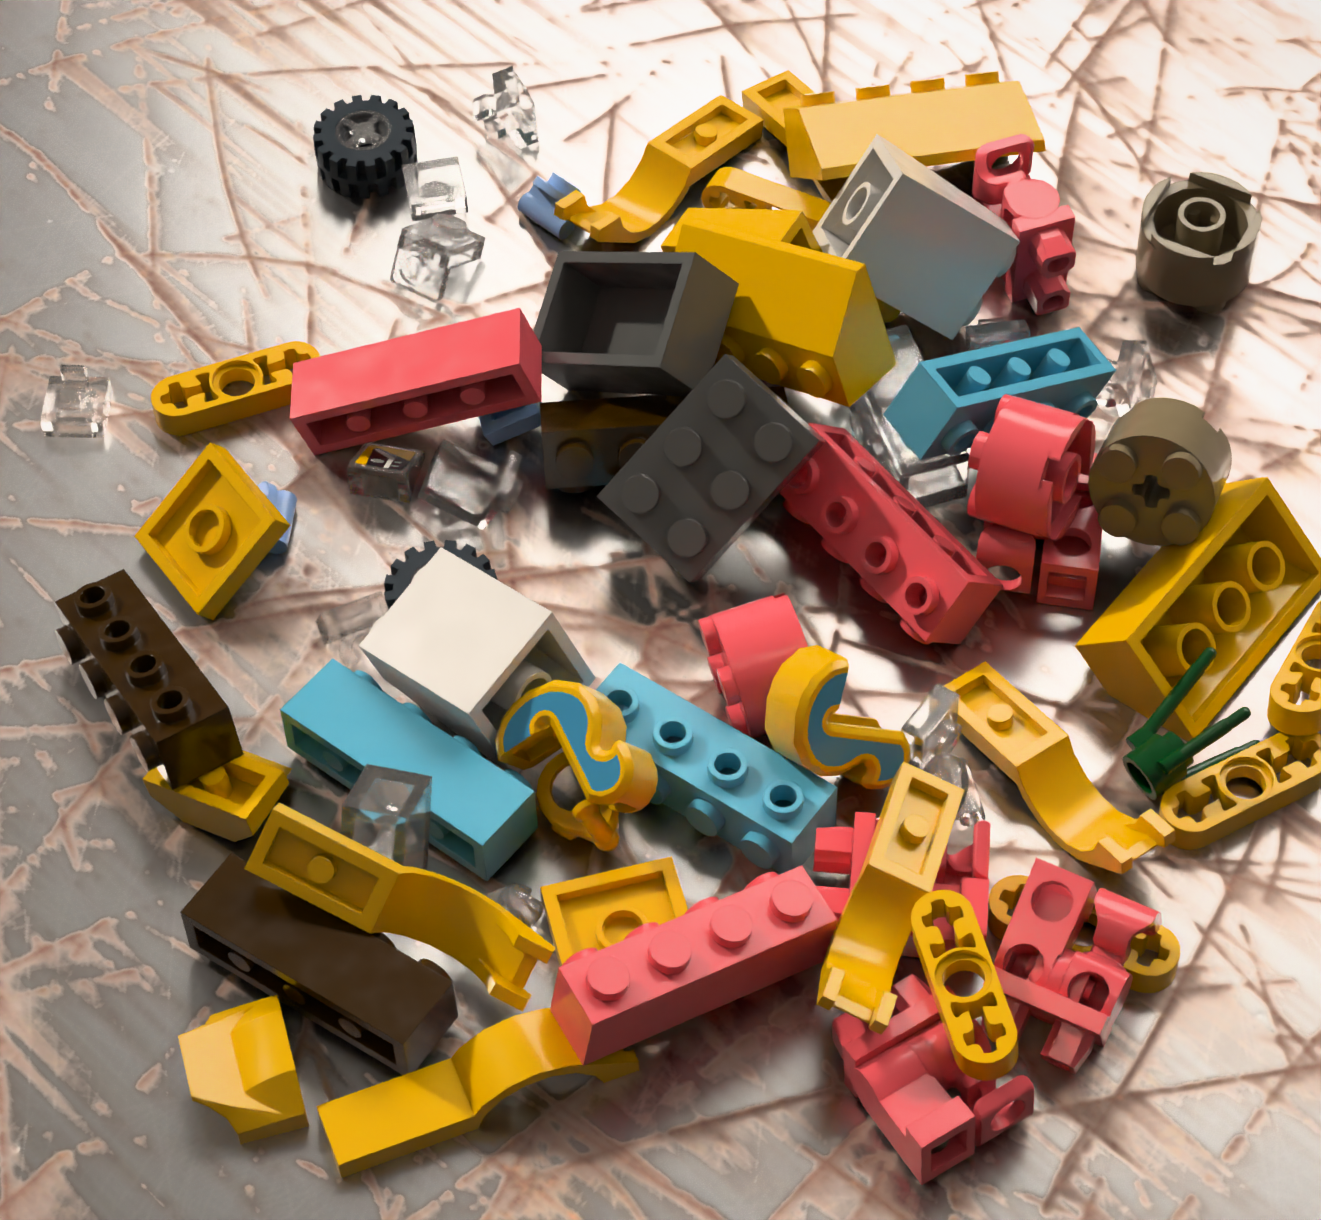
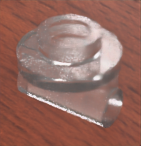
[922,753,986,827]

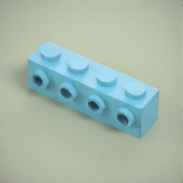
[883,327,1116,460]
[280,658,538,881]
[596,662,837,874]

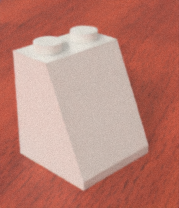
[812,134,1020,340]
[359,547,596,773]

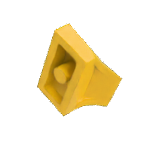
[142,750,292,842]
[178,995,309,1144]

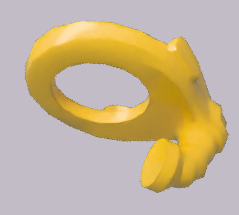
[536,752,620,852]

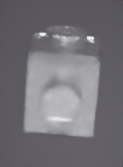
[390,214,486,302]
[417,439,523,530]

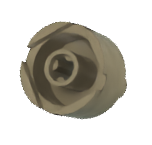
[1135,171,1262,313]
[1088,397,1232,546]

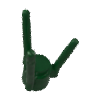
[1122,647,1260,800]

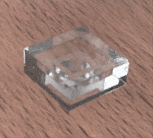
[402,156,469,221]
[901,683,962,771]

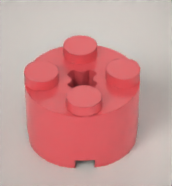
[967,394,1096,540]
[698,593,808,739]

